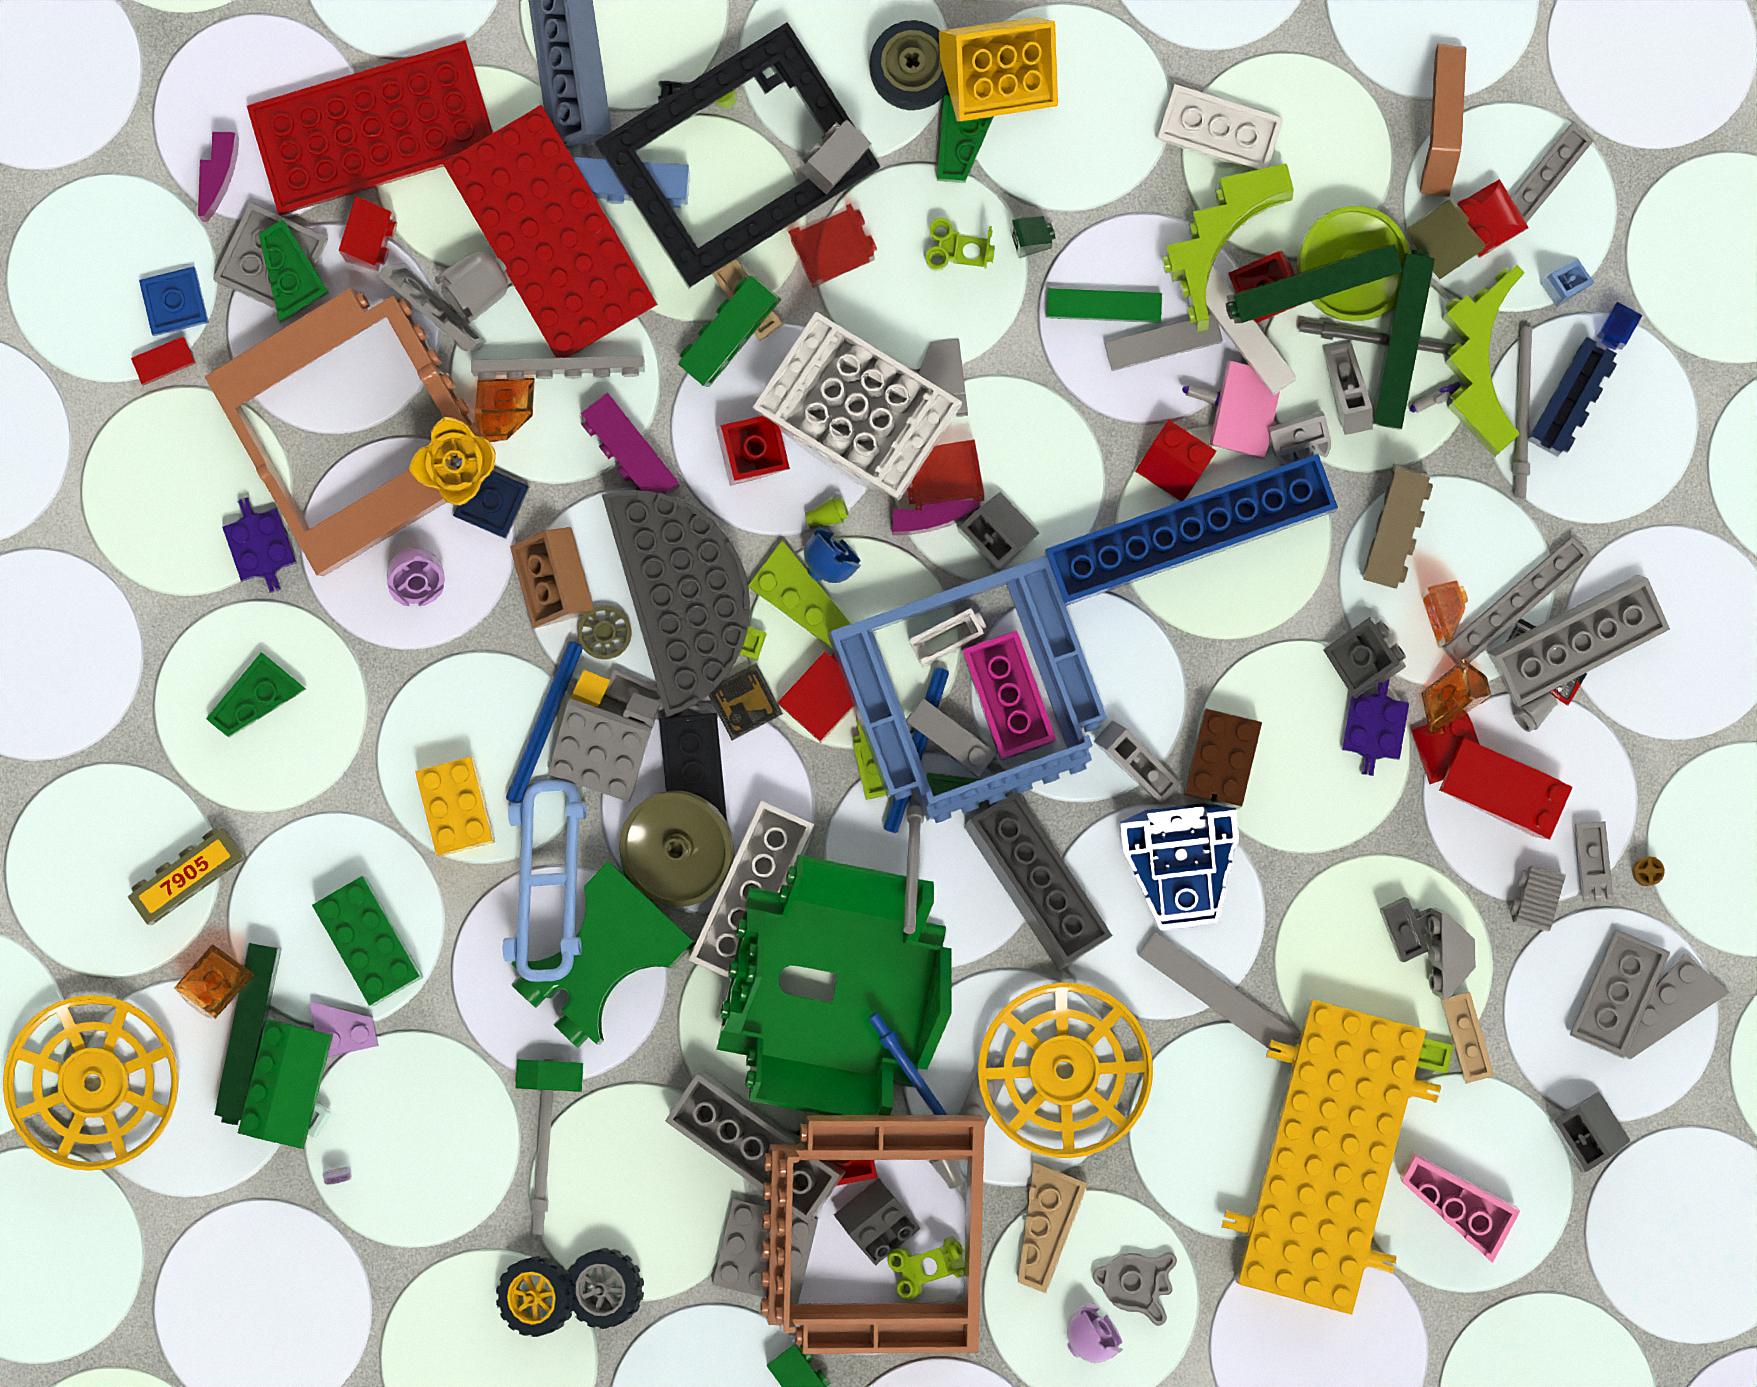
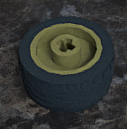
[869,20,948,111]

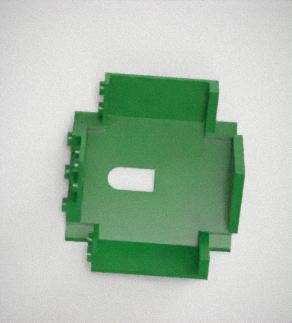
[716,855,952,1115]

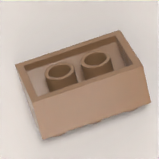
[510,527,594,629]

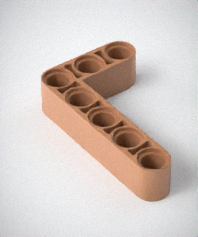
[1420,43,1467,197]

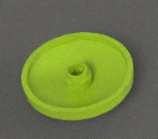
[1297,206,1410,321]

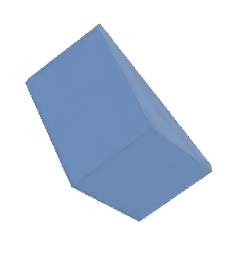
[1541,259,1594,307]

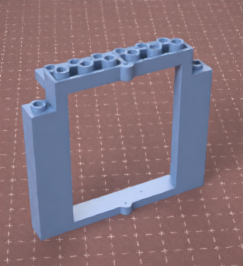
[828,555,1107,823]

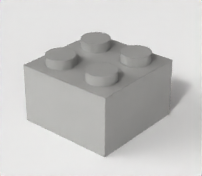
[801,119,872,194]

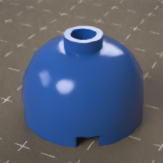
[803,527,861,583]

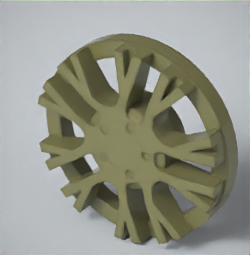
[577,606,632,660]

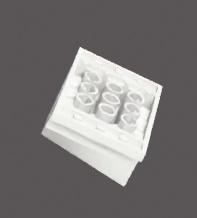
[752,312,962,501]

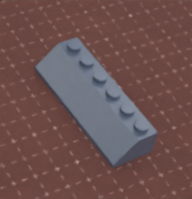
[528,0,612,147]

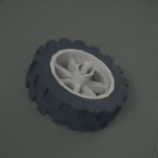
[568,1248,644,1329]

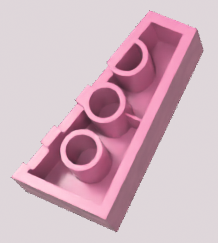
[1400,1152,1520,1263]

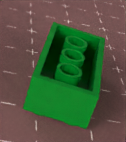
[312,876,423,1006]

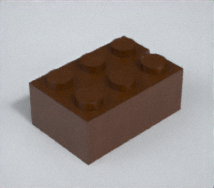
[1184,708,1262,809]

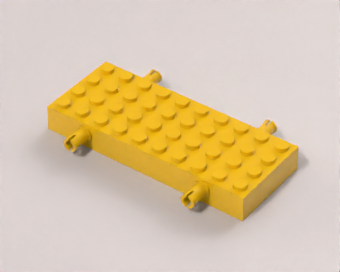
[1221,999,1441,1315]

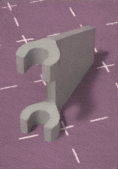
[918,339,968,417]

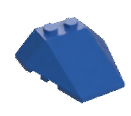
[1120,803,1239,930]

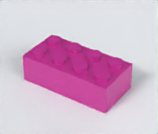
[962,631,1056,761]

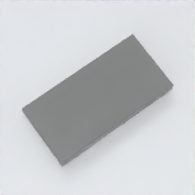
[1569,929,1670,1059]

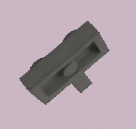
[1379,897,1431,962]

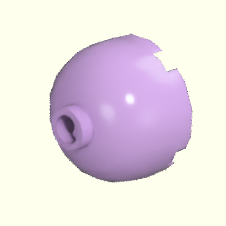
[387,548,445,606]
[1067,1303,1123,1364]

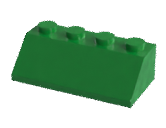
[237,1019,333,1149]

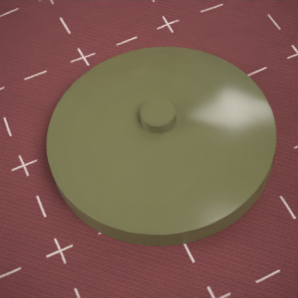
[619,791,734,907]

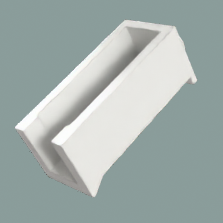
[909,608,986,668]

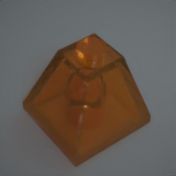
[475,378,535,442]
[1421,580,1468,649]
[1421,659,1491,732]
[174,944,254,1019]

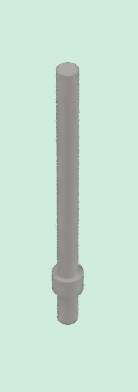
[1513,326,1532,498]
[903,789,924,934]
[530,1059,555,1235]

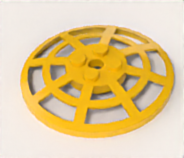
[978,982,1153,1158]
[3,995,179,1171]

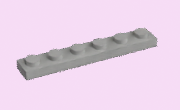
[471,356,645,381]

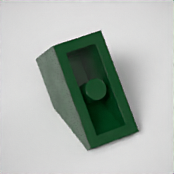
[1010,216,1056,258]

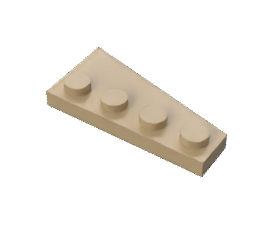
[1018,1162,1088,1293]

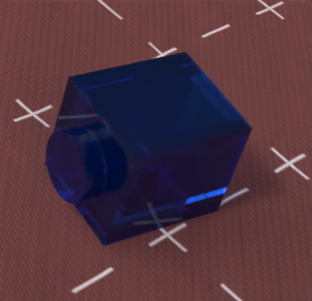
[1597,302,1642,350]

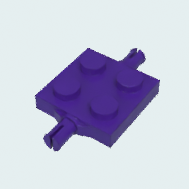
[222,497,296,593]
[1342,679,1409,776]

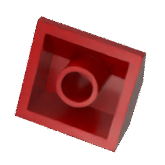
[338,196,398,271]
[716,416,790,486]
[1135,419,1217,502]

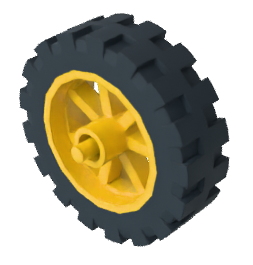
[496,1256,576,1337]

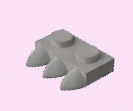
[1267,411,1331,466]

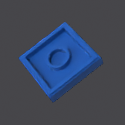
[139,266,209,337]

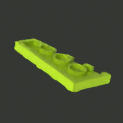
[748,540,851,650]

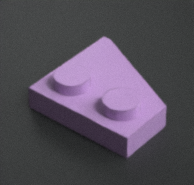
[310,1002,379,1057]

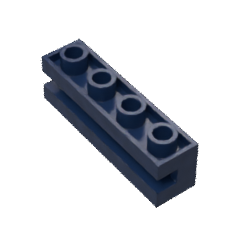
[1528,337,1617,457]

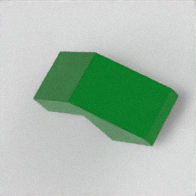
[515,1059,583,1092]

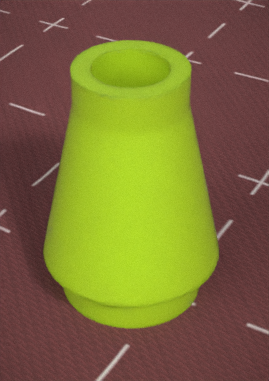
[805,496,849,529]

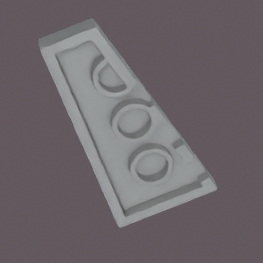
[377,264,486,352]
[1626,954,1730,1059]

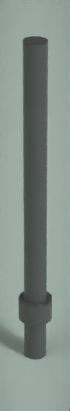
[1299,321,1456,355]

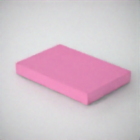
[1209,361,1280,459]

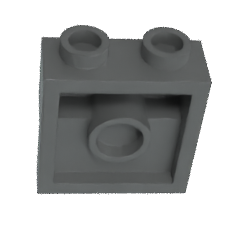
[1323,617,1406,698]

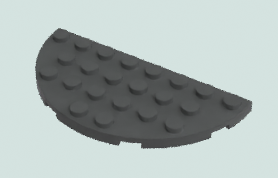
[602,490,750,717]

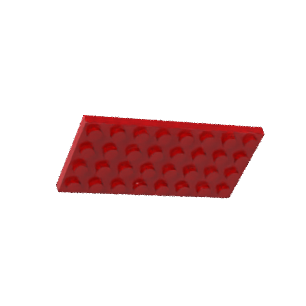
[246,41,493,216]
[442,105,658,358]

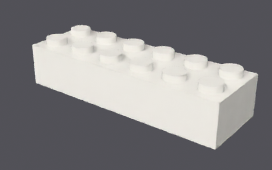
[689,801,815,979]

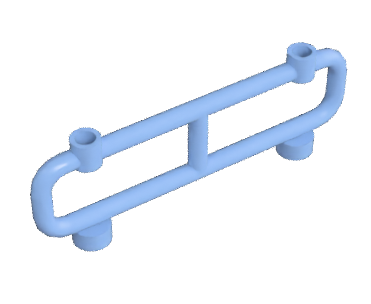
[502,779,586,982]

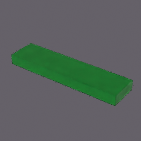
[1046,288,1162,323]

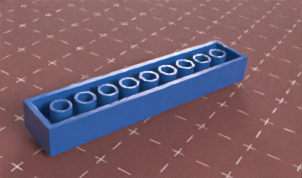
[1044,454,1338,606]

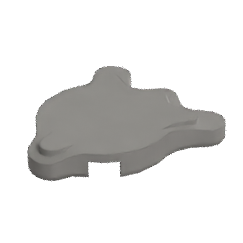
[1093,1252,1177,1326]

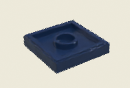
[453,470,530,539]

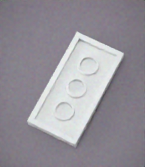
[1157,84,1284,170]

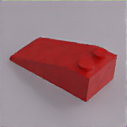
[1439,737,1573,840]

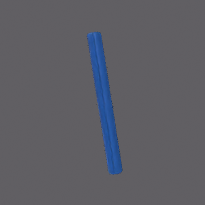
[506,641,583,803]
[883,667,949,834]

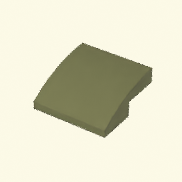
[1406,198,1486,280]

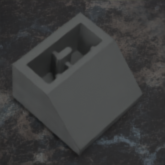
[958,492,1040,573]
[1550,1091,1630,1172]
[834,1178,920,1266]

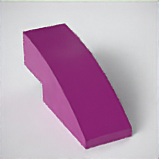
[198,132,239,222]
[892,498,980,535]

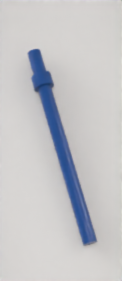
[868,1012,947,1115]

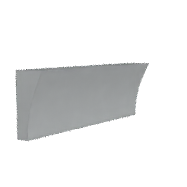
[1487,575,1670,707]

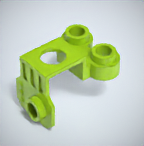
[926,218,995,271]
[887,1236,965,1300]

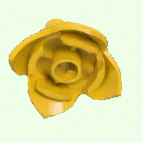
[409,417,496,506]

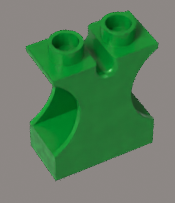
[511,861,695,1048]

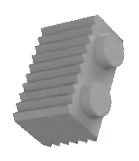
[1510,865,1566,932]

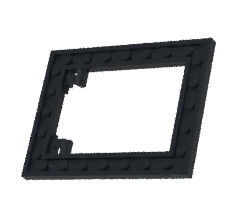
[595,22,881,289]

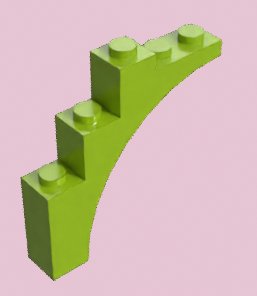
[1162,163,1294,332]
[1443,265,1525,457]

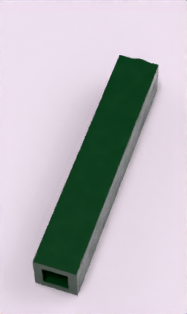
[1226,244,1403,324]
[1373,249,1435,430]
[214,943,282,1125]

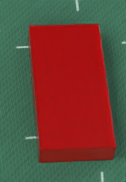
[131,336,196,386]

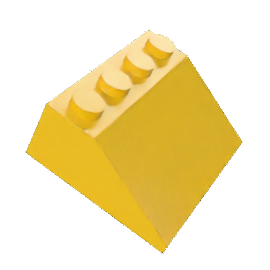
[939,17,1058,121]

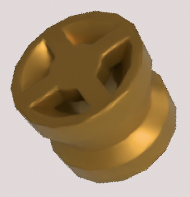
[1632,856,1665,886]

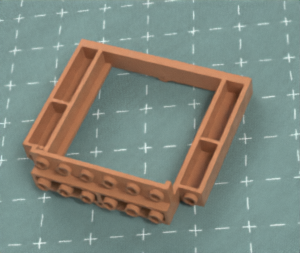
[205,288,484,576]
[760,1115,985,1354]

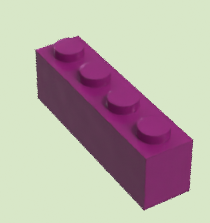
[580,392,680,495]

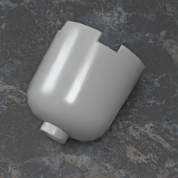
[435,252,508,324]

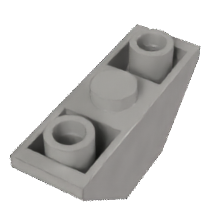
[1428,908,1476,999]

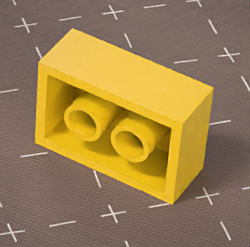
[415,756,496,857]

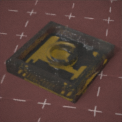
[708,663,783,741]

